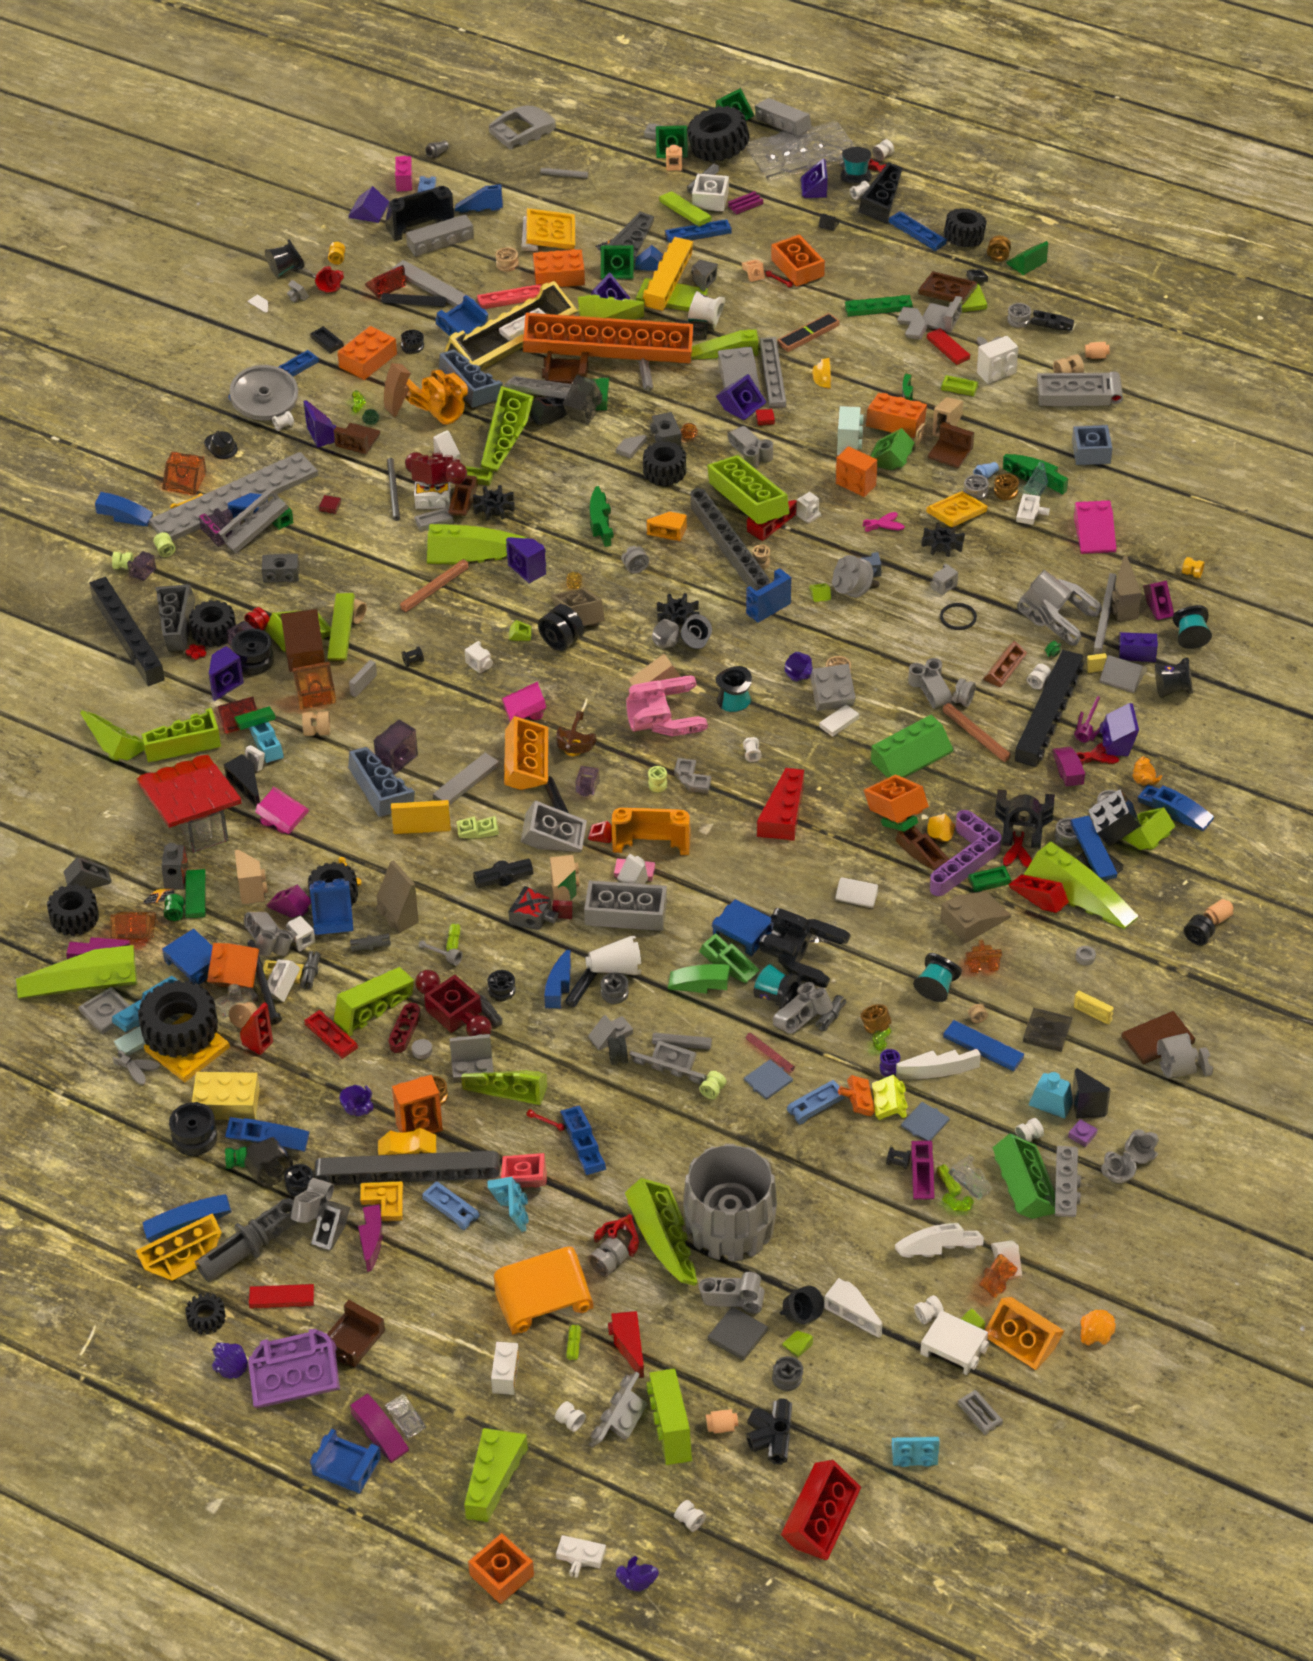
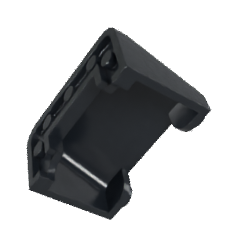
[385,186,454,241]

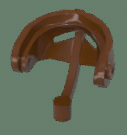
[556,711,597,754]

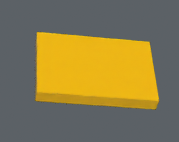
[926,491,988,527]
[391,800,451,834]

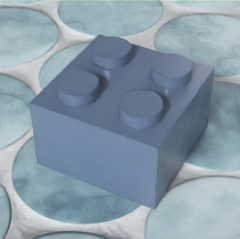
[1072,425,1112,465]

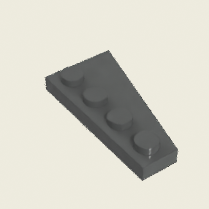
[607,211,654,260]

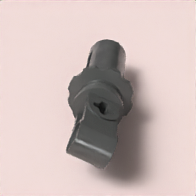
[195,1199,297,1282]

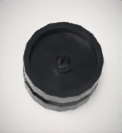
[538,604,584,651]
[231,629,274,675]
[169,1102,217,1156]

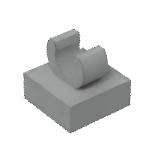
[287,280,309,303]

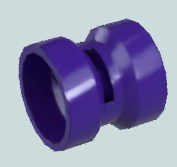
[879,1049,900,1077]

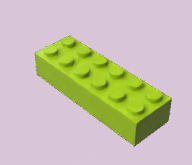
[707,455,789,524]

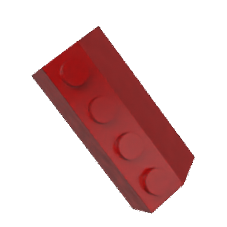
[781,1459,862,1560]

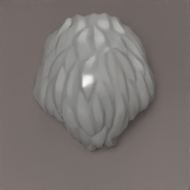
[652,619,680,649]
[1125,1129,1159,1164]
[1101,1151,1136,1184]

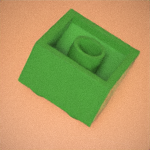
[870,428,915,470]

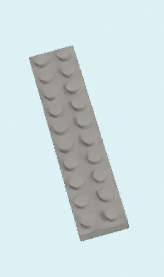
[149,452,318,541]

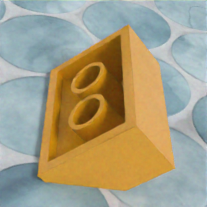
[985,1297,1064,1370]

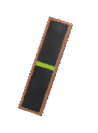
[777,313,840,352]

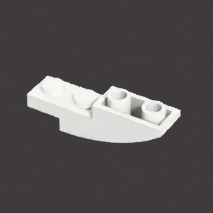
[895,1223,984,1258]

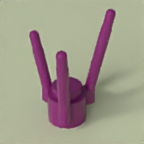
[1074,696,1100,743]

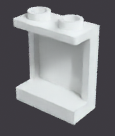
[920,1310,989,1375]

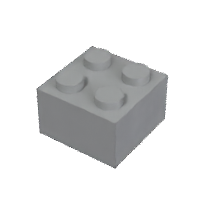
[810,664,856,711]

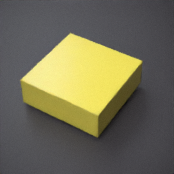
[1086,653,1107,673]

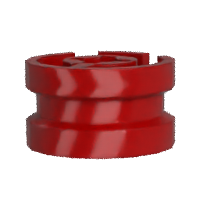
[244,607,270,631]

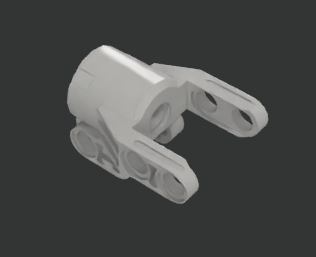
[1017,569,1102,646]

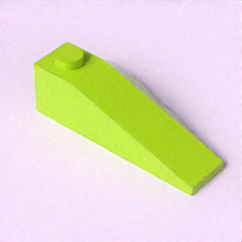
[578,295,644,320]
[80,710,144,761]
[461,1070,547,1105]

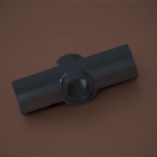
[473,858,533,888]

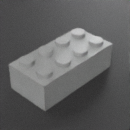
[584,880,667,931]

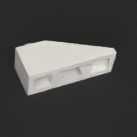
[824,1278,882,1338]

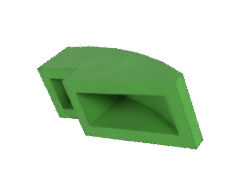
[699,933,760,983]
[668,964,730,993]

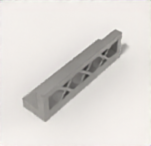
[218,487,289,553]

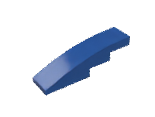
[560,1105,606,1175]
[142,1194,232,1243]

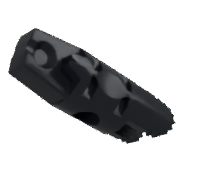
[1030,310,1074,331]

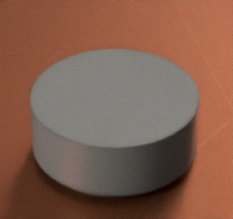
[1075,946,1096,965]
[412,1039,432,1059]

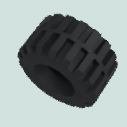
[944,208,987,247]
[643,441,686,486]
[189,600,237,647]
[308,862,358,906]
[47,884,99,936]

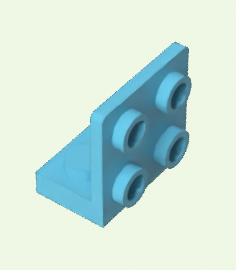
[488,1177,529,1232]
[891,1437,940,1467]

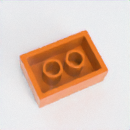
[771,234,825,287]
[533,249,585,288]
[337,326,397,380]
[866,393,927,438]
[864,774,929,823]
[392,1075,443,1134]

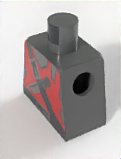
[162,843,188,889]
[508,886,558,930]

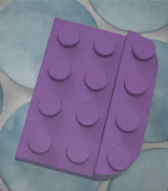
[249,1329,340,1409]

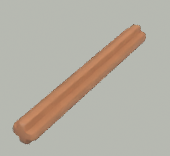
[400,559,469,612]
[942,703,1011,762]

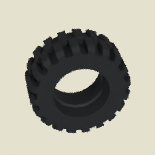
[687,106,750,162]
[138,980,218,1058]

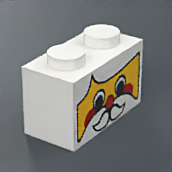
[414,482,451,509]
[491,1342,519,1395]

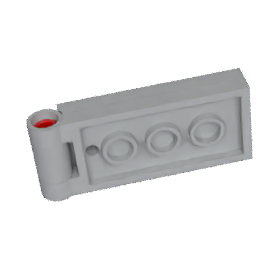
[1037,371,1123,406]

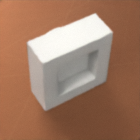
[244,745,265,771]

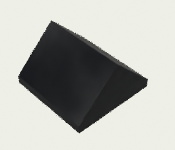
[1072,1068,1111,1119]

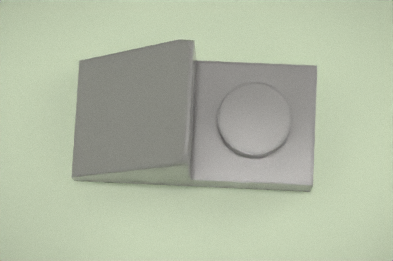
[588,1015,633,1051]

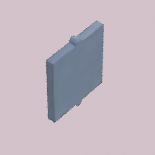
[744,1059,793,1100]
[901,1102,950,1141]

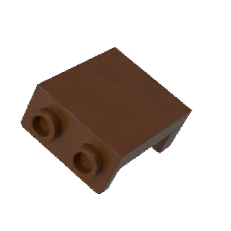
[542,351,589,385]
[327,1300,385,1368]

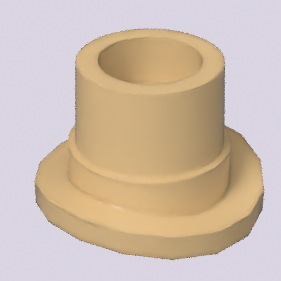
[229,1002,257,1029]

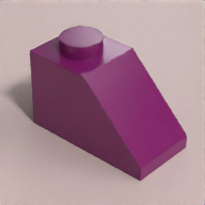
[1143,580,1174,620]
[267,884,311,918]

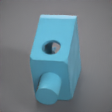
[1029,1072,1073,1119]

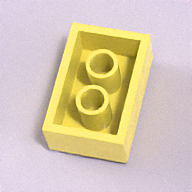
[192,1072,260,1120]

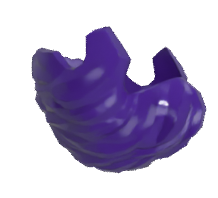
[784,652,813,682]
[339,1085,374,1116]
[211,1342,248,1379]
[616,1556,659,1592]

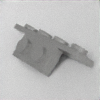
[629,1040,706,1084]
[1055,1146,1081,1217]
[589,1372,648,1448]

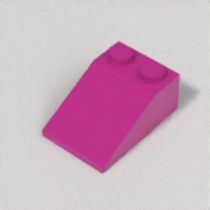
[1074,500,1117,554]

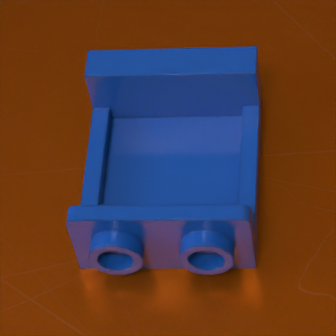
[435,295,488,336]
[746,568,791,623]
[310,879,354,935]
[712,899,773,957]
[162,929,213,985]
[310,1429,381,1494]

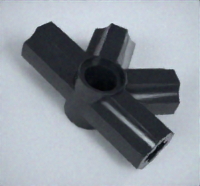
[746,1398,792,1465]

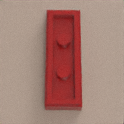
[926,328,970,365]
[304,1010,358,1059]
[249,1284,315,1309]

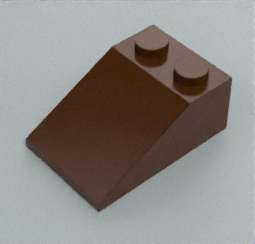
[281,609,326,672]

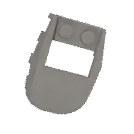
[489,105,556,150]

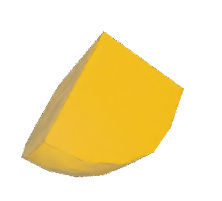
[812,358,831,388]
[927,814,955,842]

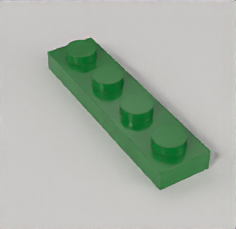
[845,295,913,317]

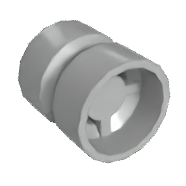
[588,1237,629,1277]

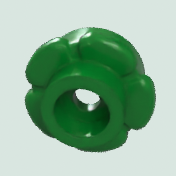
[1044,641,1061,657]

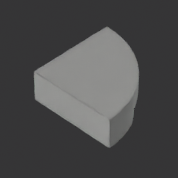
[1198,1047,1213,1077]

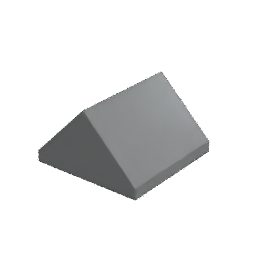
[1100,655,1147,693]

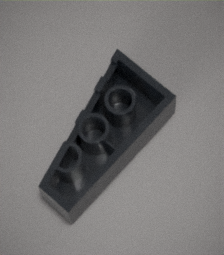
[859,162,903,224]

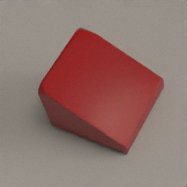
[588,821,612,843]

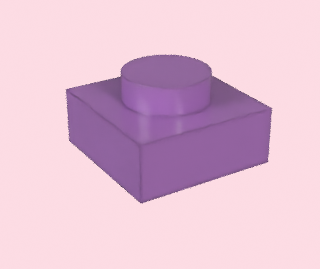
[1068,1119,1098,1147]

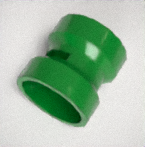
[164,894,184,921]
[225,1147,248,1169]

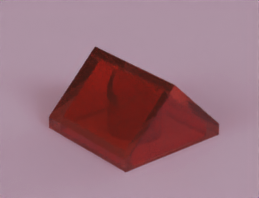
[365,265,406,298]
[214,696,257,734]

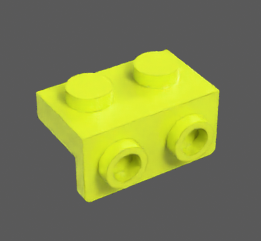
[872,1075,908,1120]

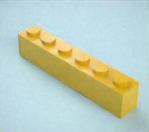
[643,237,693,311]

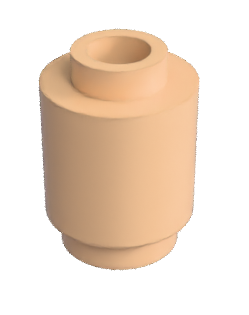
[1085,341,1110,360]
[1204,899,1234,925]
[706,1409,738,1434]

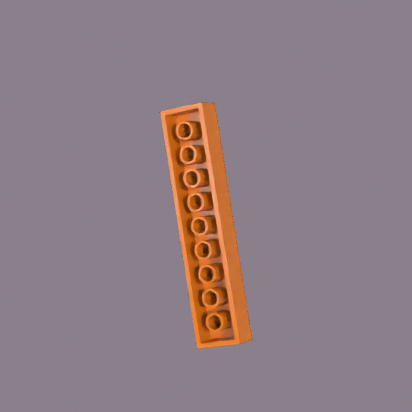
[523,313,693,363]

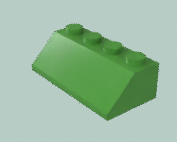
[871,715,953,778]
[992,1133,1055,1219]

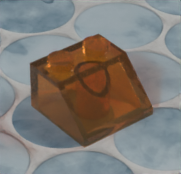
[162,452,207,495]
[293,662,336,710]
[111,912,156,942]

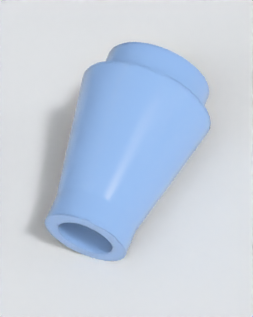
[973,462,999,479]

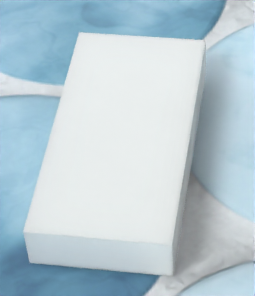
[819,704,859,737]

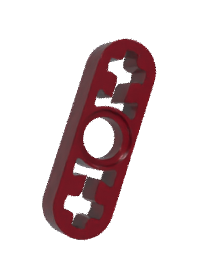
[388,1003,421,1053]

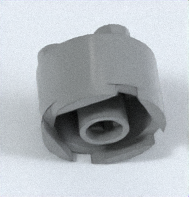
[1157,1033,1198,1078]

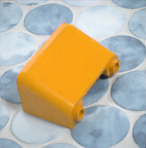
[612,808,691,855]
[494,1247,593,1335]

